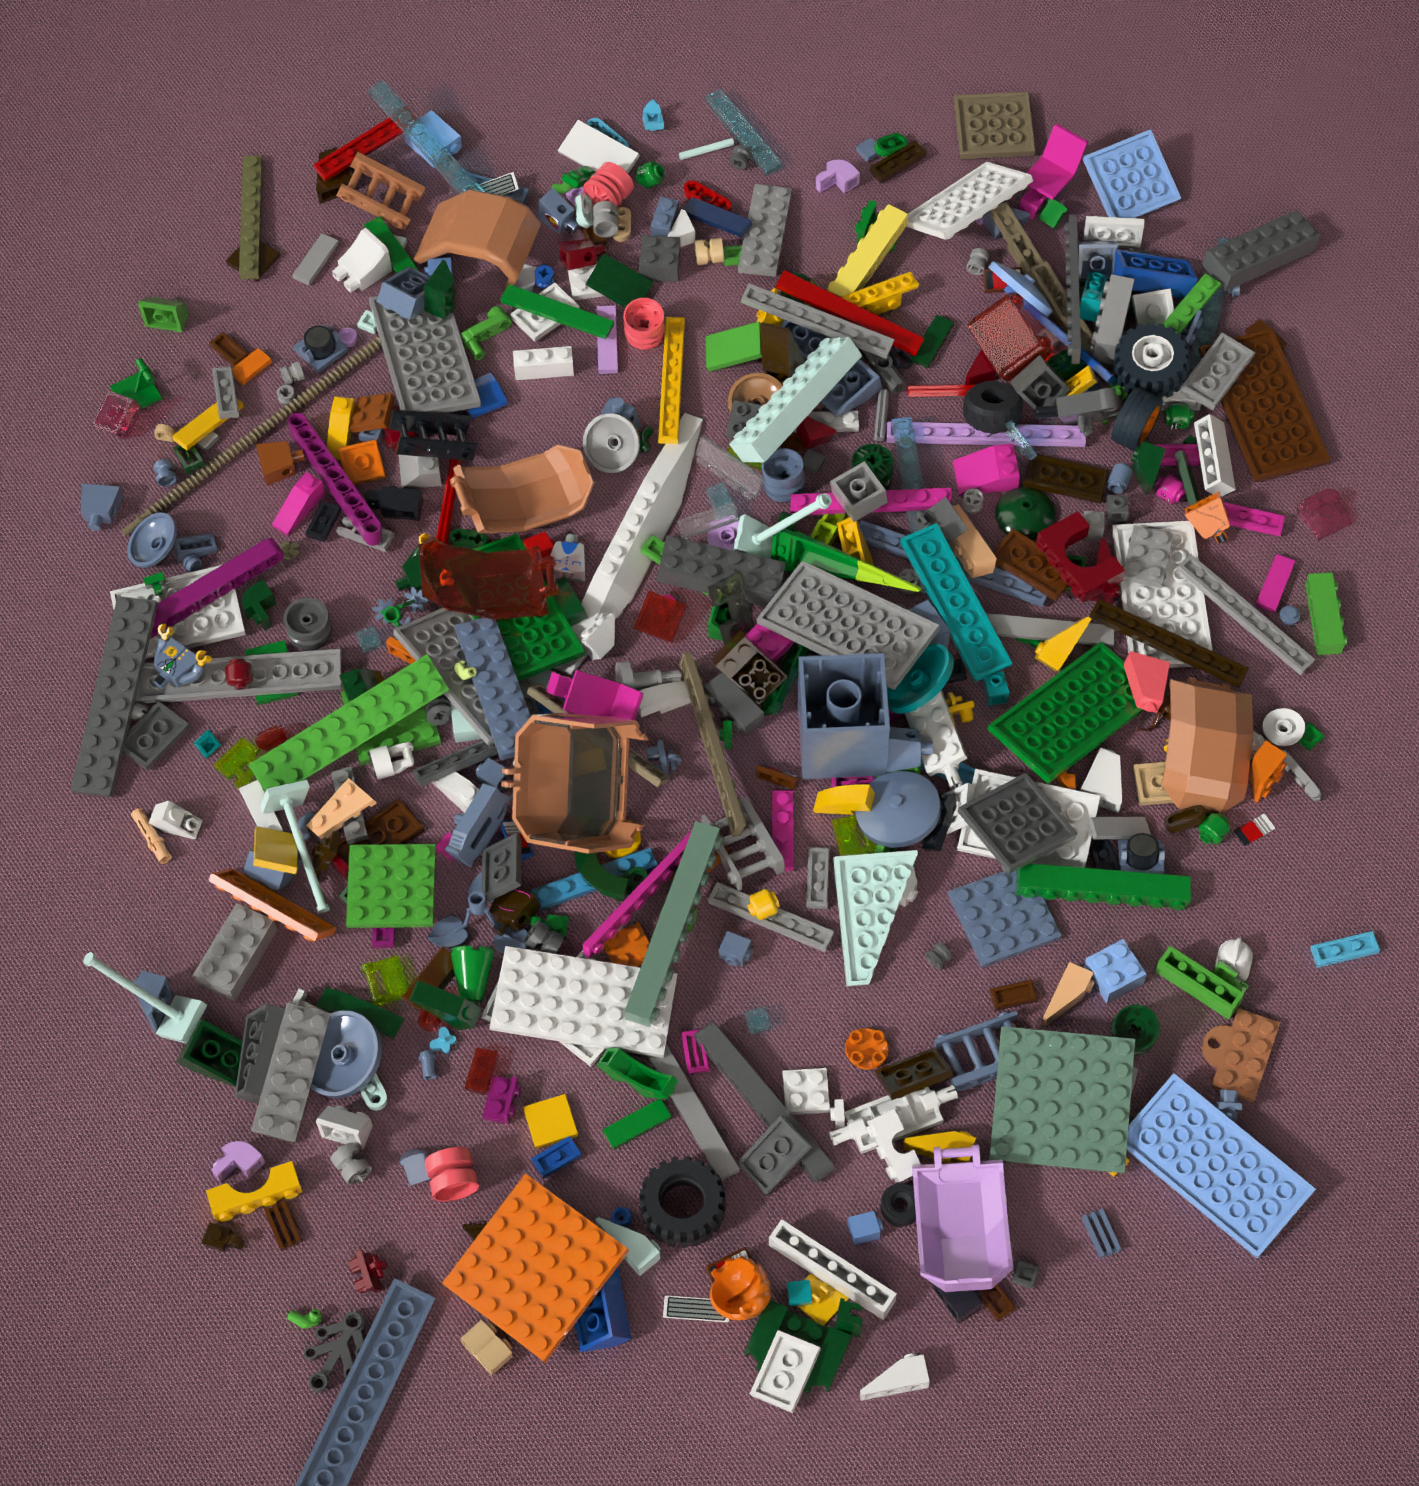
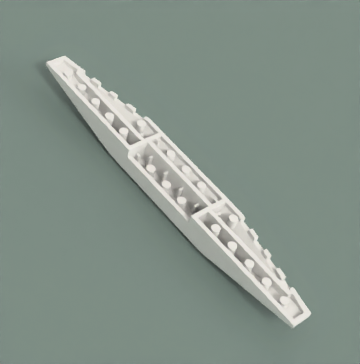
[553,413,703,675]

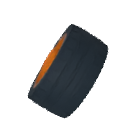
[1111,387,1163,451]

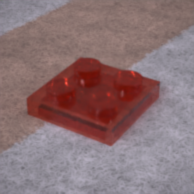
[633,591,687,644]

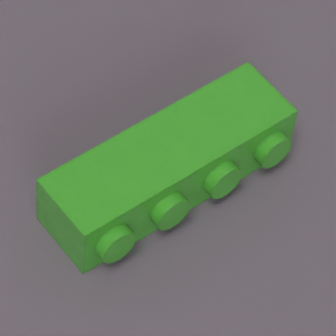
[1305,572,1347,655]
[1155,946,1244,1020]

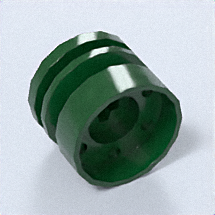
[851,443,894,490]
[1111,1004,1160,1056]

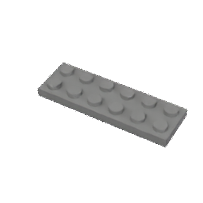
[738,184,792,277]
[251,1002,330,1143]

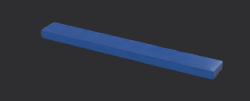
[1004,285,1117,386]

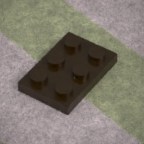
[874,1047,953,1100]

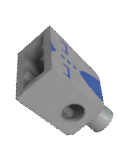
[546,534,586,582]

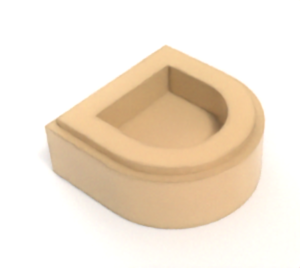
[154,424,175,443]

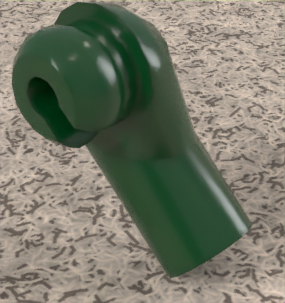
[638,426,654,453]

